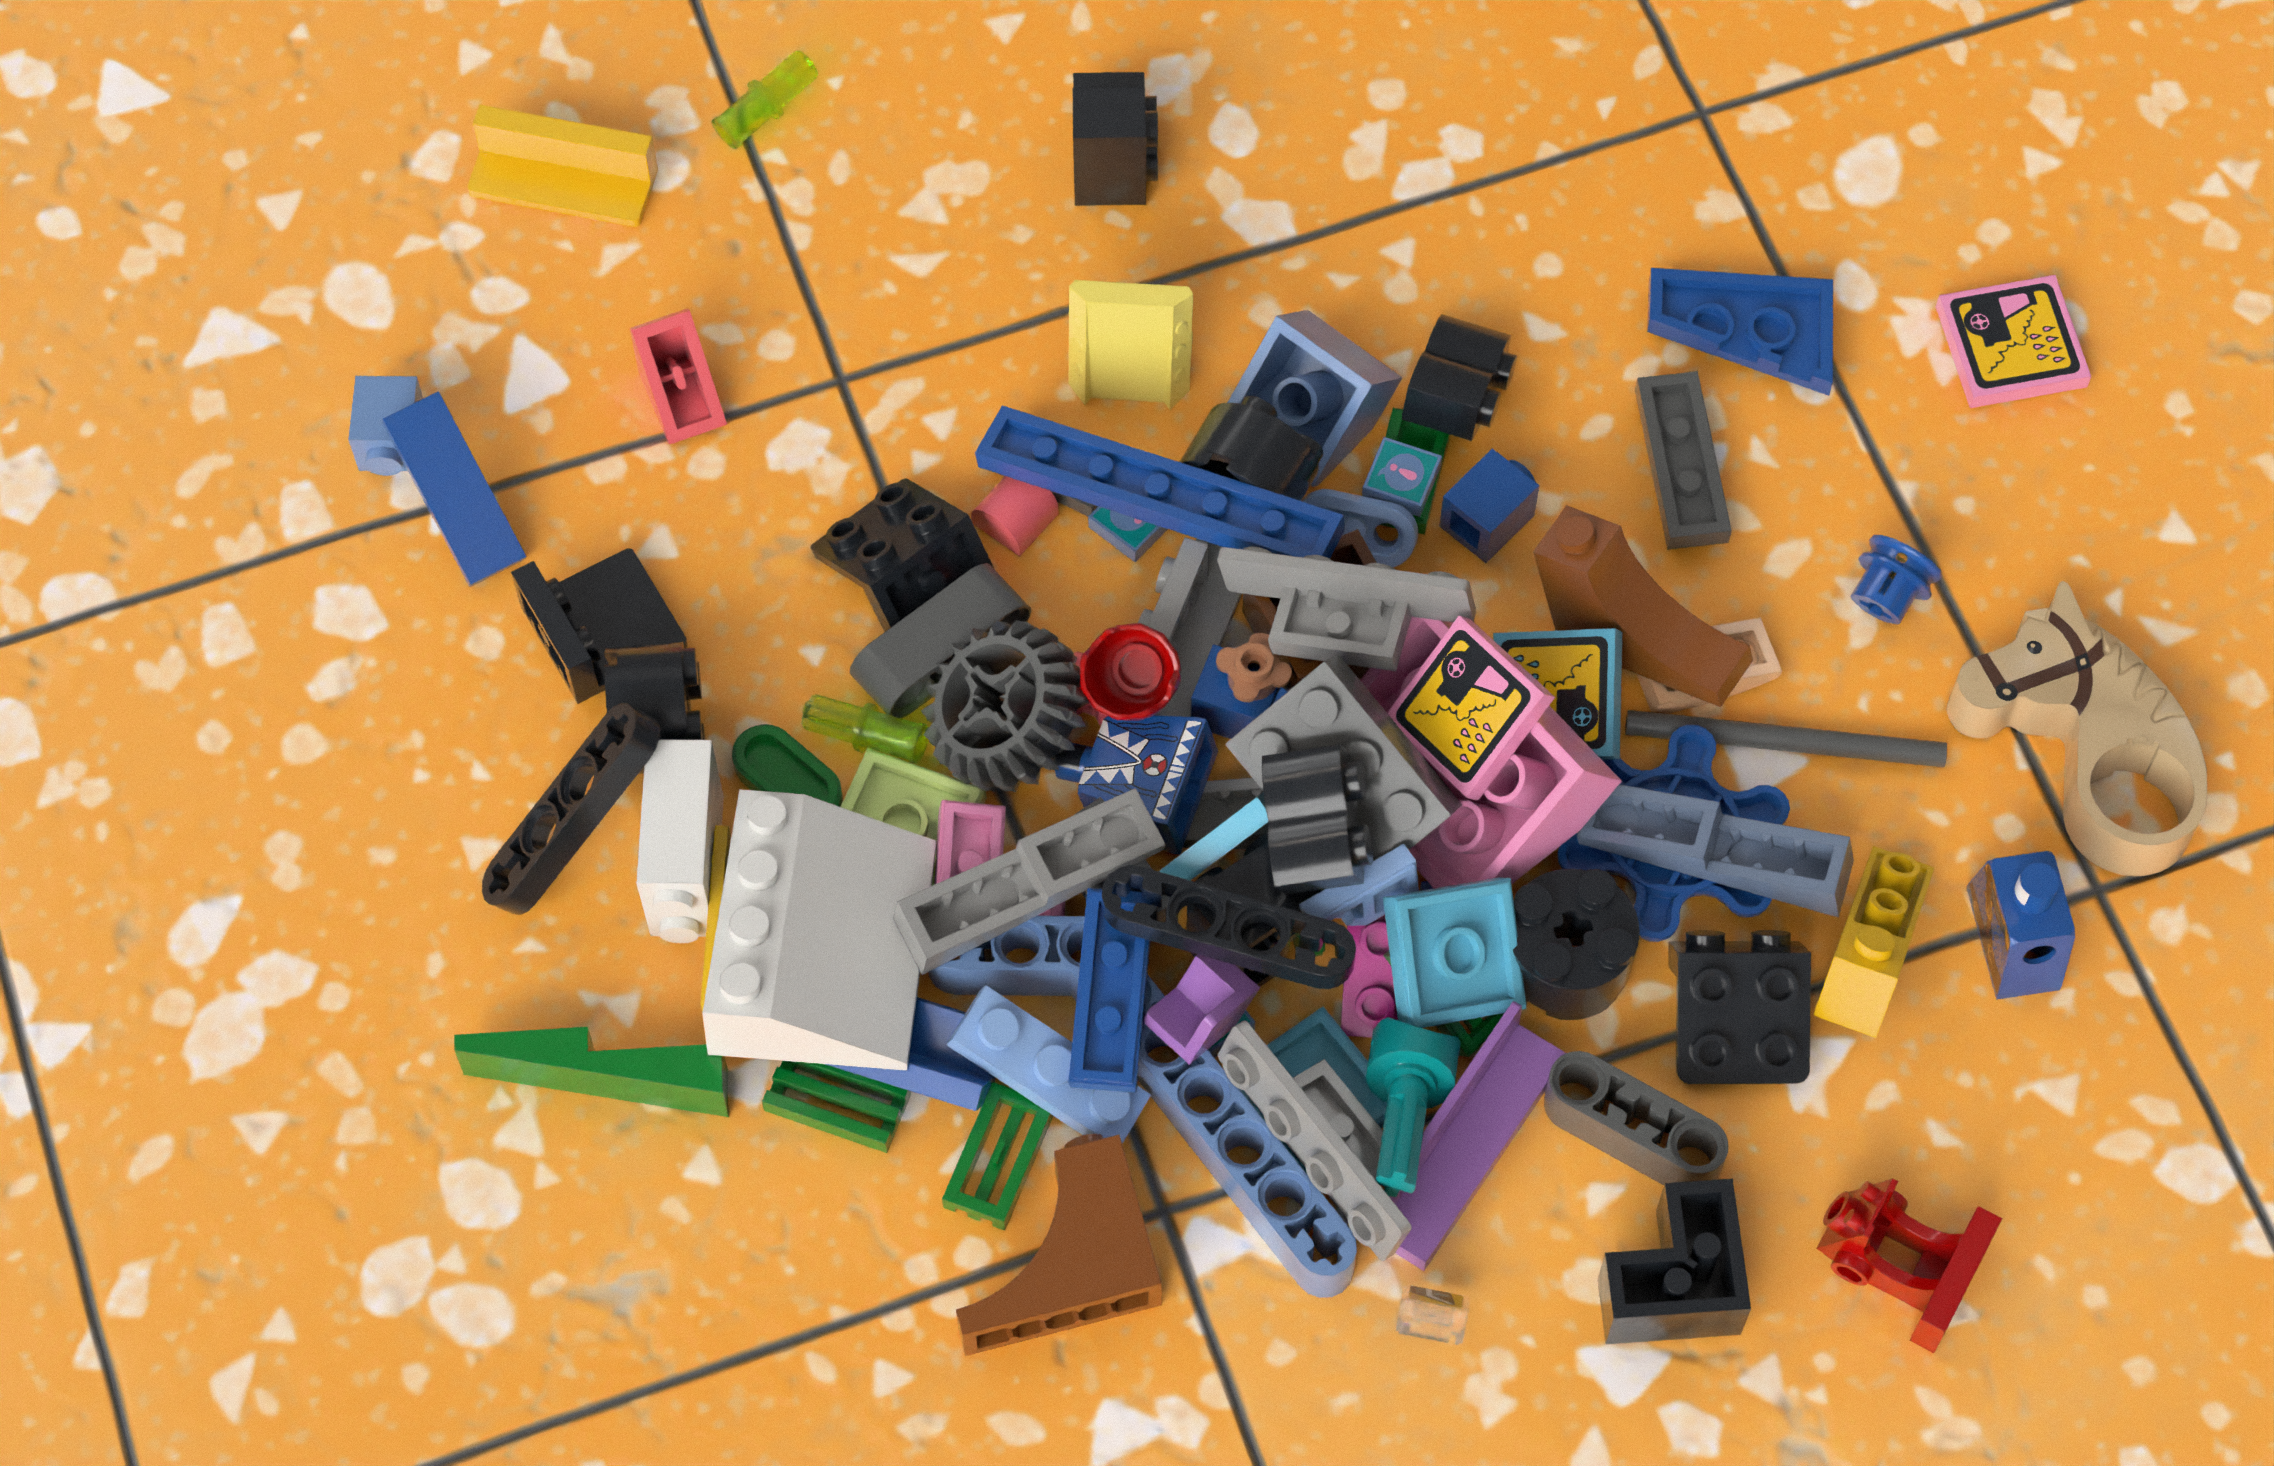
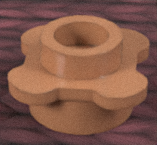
[1216,633,1292,702]

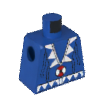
[1055,715,1218,855]

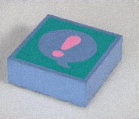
[1362,437,1442,517]
[1088,506,1168,562]

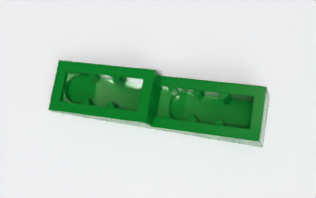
[454,1027,729,1117]

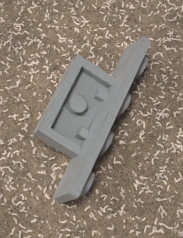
[1138,537,1242,717]
[1217,546,1476,671]
[1218,1020,1412,1261]

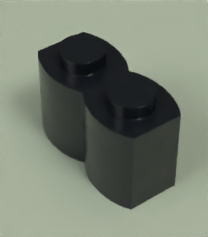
[1401,314,1517,441]
[1262,744,1373,895]

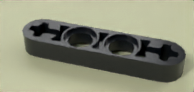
[482,703,660,915]
[1102,865,1356,989]

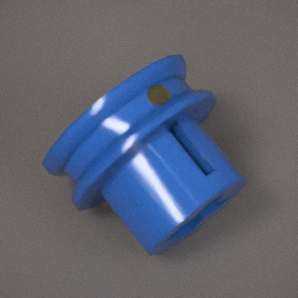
[1851,535,1943,625]

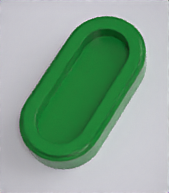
[732,724,843,807]

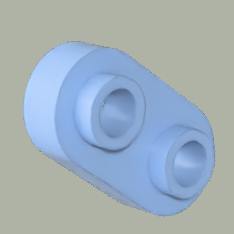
[1302,489,1418,567]

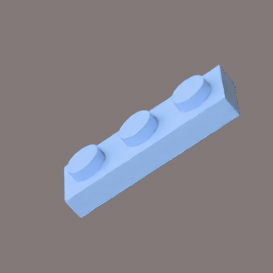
[946,985,1151,1143]

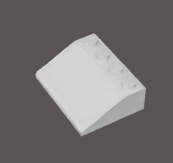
[702,789,937,1070]

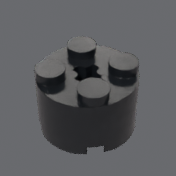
[1179,396,1323,501]
[604,642,706,774]
[1513,868,1640,1020]

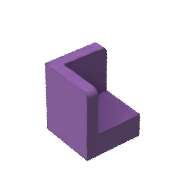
[1143,954,1260,1065]

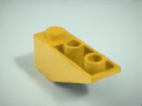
[1813,846,1935,1038]

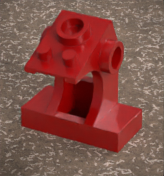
[1816,1178,2003,1353]

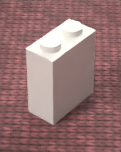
[636,740,723,943]

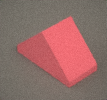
[630,308,727,445]

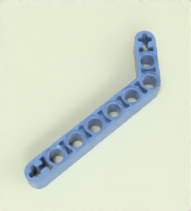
[928,916,1357,1298]

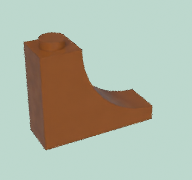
[1533,505,1753,708]
[956,1134,1162,1356]

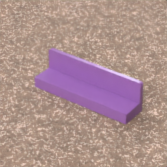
[1389,1001,1566,1271]

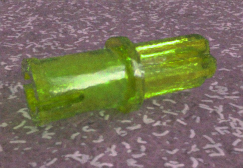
[711,50,819,150]
[801,694,929,764]

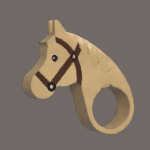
[1946,581,2207,876]

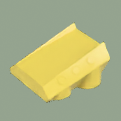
[1068,280,1193,410]

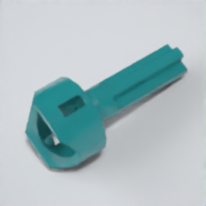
[1366,1017,1460,1197]

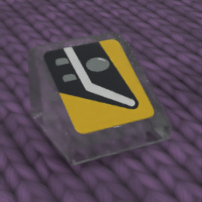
[1396,1285,1470,1345]

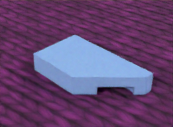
[1299,844,1419,926]

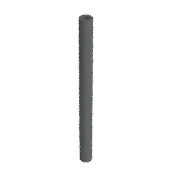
[1625,710,1947,768]

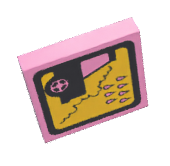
[1936,275,2091,408]
[1387,616,1555,800]

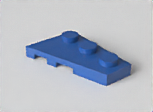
[1647,268,1833,396]

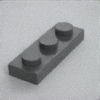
[1635,371,1732,550]

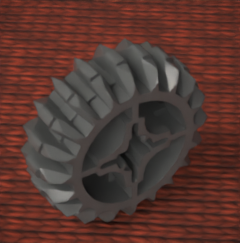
[921,620,1089,792]

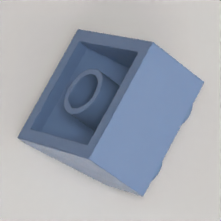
[1227,310,1402,487]

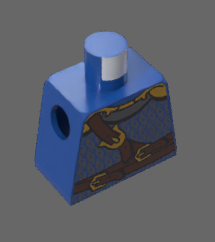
[1966,851,2075,1000]

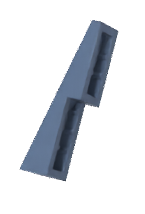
[1577,785,1854,918]

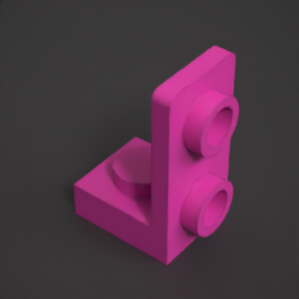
[1341,915,1398,1037]

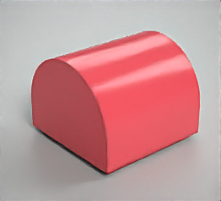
[971,476,1059,557]

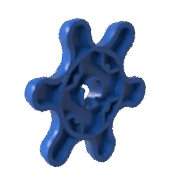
[1557,725,1790,942]

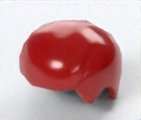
[1079,623,1182,721]

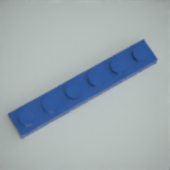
[975,405,1345,559]

